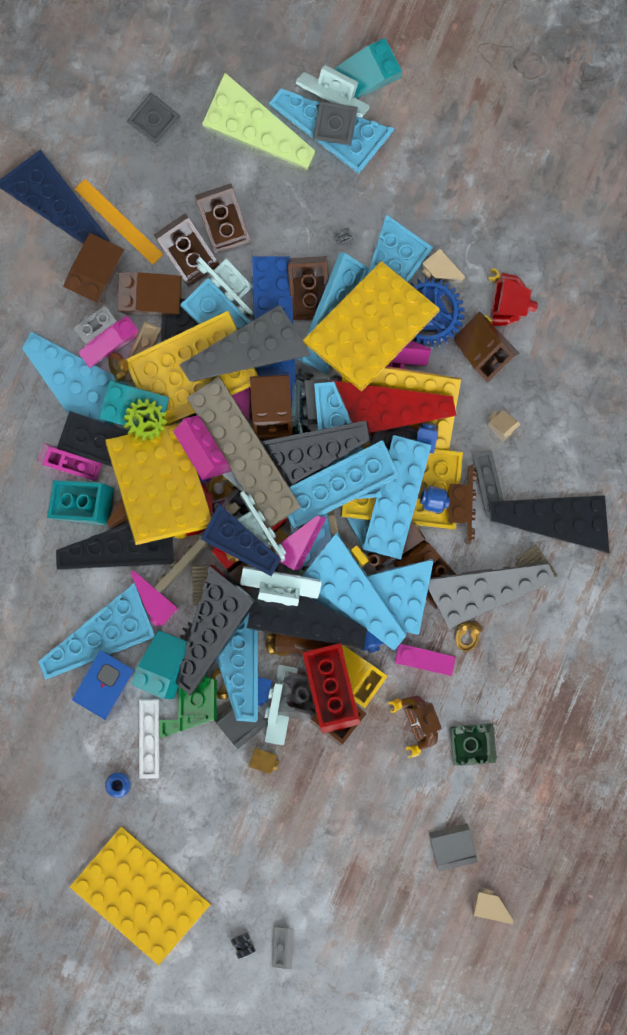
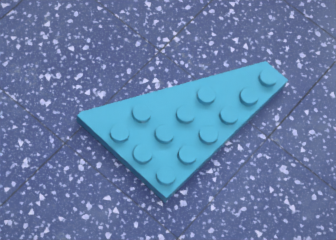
[22,332,132,425]

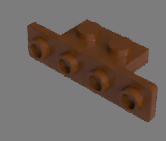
[448,465,477,544]

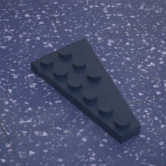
[0,149,110,245]

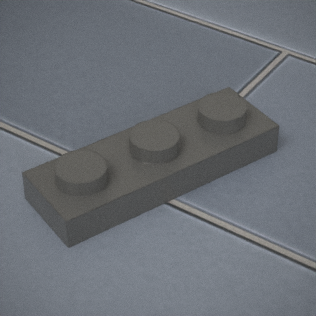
[472,450,504,511]

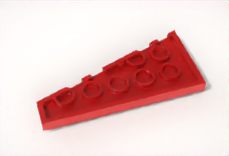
[329,380,457,433]

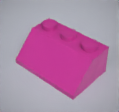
[173,415,232,480]

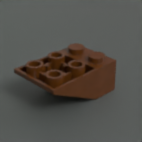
[453,312,520,383]
[250,374,293,439]
[393,540,457,609]

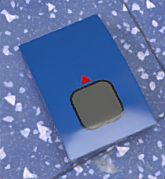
[72,650,135,720]

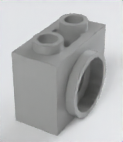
[74,306,117,345]

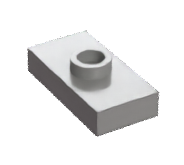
[272,927,294,969]

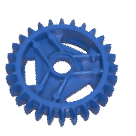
[410,277,465,349]

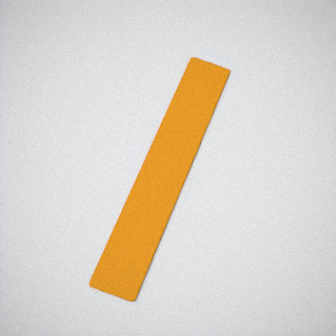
[75,179,163,265]

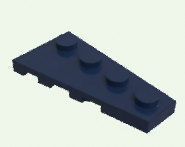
[201,504,281,577]

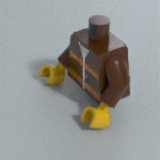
[388,695,442,758]

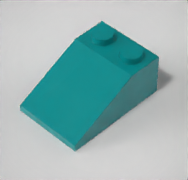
[333,38,402,99]
[99,381,170,431]
[47,480,114,526]
[131,630,188,699]

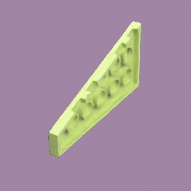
[202,73,315,170]

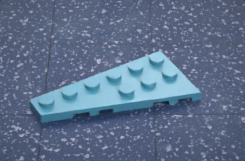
[269,89,395,174]
[367,215,433,283]
[314,382,384,499]
[301,532,407,650]
[38,582,155,680]
[217,613,258,722]

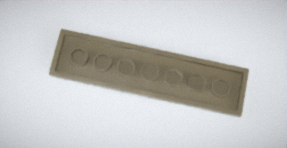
[187,376,302,528]

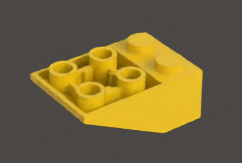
[342,646,388,709]

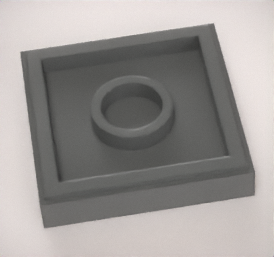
[127,93,181,146]
[313,101,358,146]

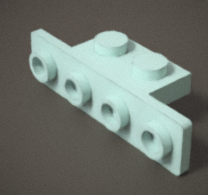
[295,65,370,117]
[196,257,253,317]
[237,491,286,562]
[240,566,321,606]
[265,665,298,745]

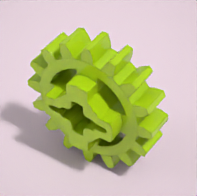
[123,398,167,442]

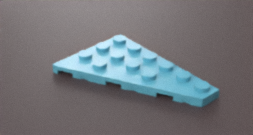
[308,559,434,635]

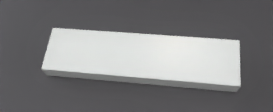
[139,699,160,778]

